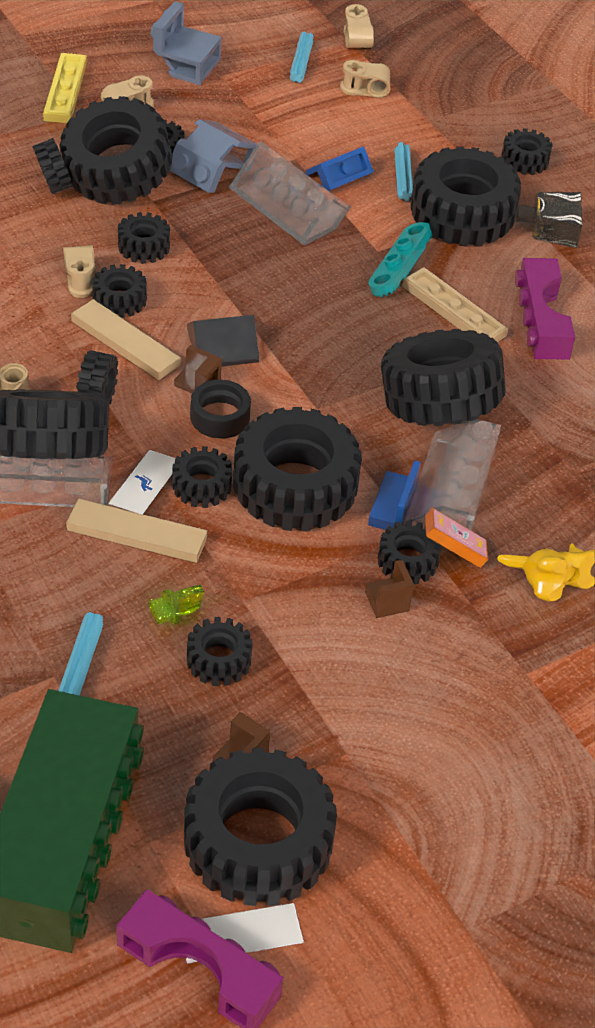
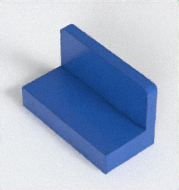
[306,146,374,192]
[368,460,421,530]

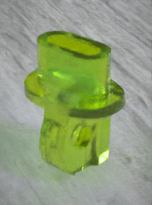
[148,584,205,624]

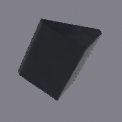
[187,315,259,367]

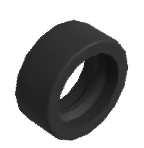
[190,379,251,439]

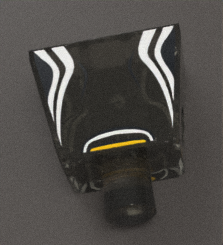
[516,192,582,248]

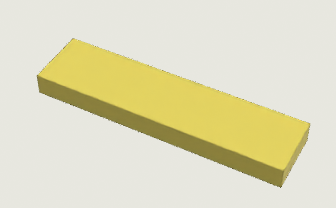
[43,53,87,123]

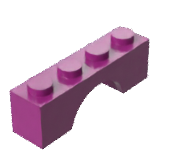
[515,258,575,360]
[117,889,284,1028]

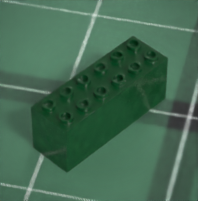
[0,689,144,953]

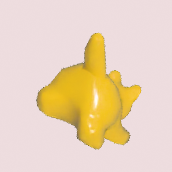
[497,543,595,602]

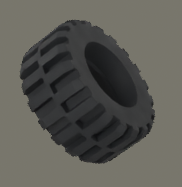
[59,96,172,205]
[410,146,521,247]
[381,329,506,426]
[0,389,109,459]
[233,407,362,531]
[184,748,337,906]

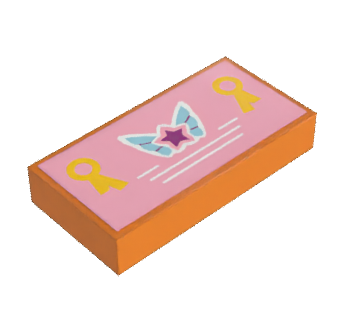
[425,508,488,568]

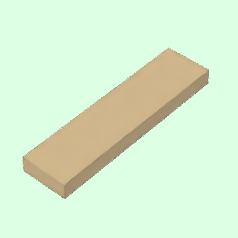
[402,267,508,342]
[71,299,181,380]
[66,499,207,563]

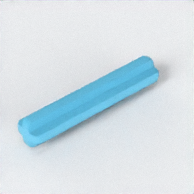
[290,32,314,83]
[394,142,413,202]
[58,612,103,695]

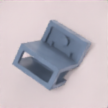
[150,1,221,85]
[169,119,258,193]

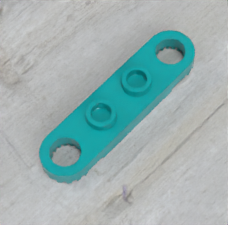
[368,222,432,297]

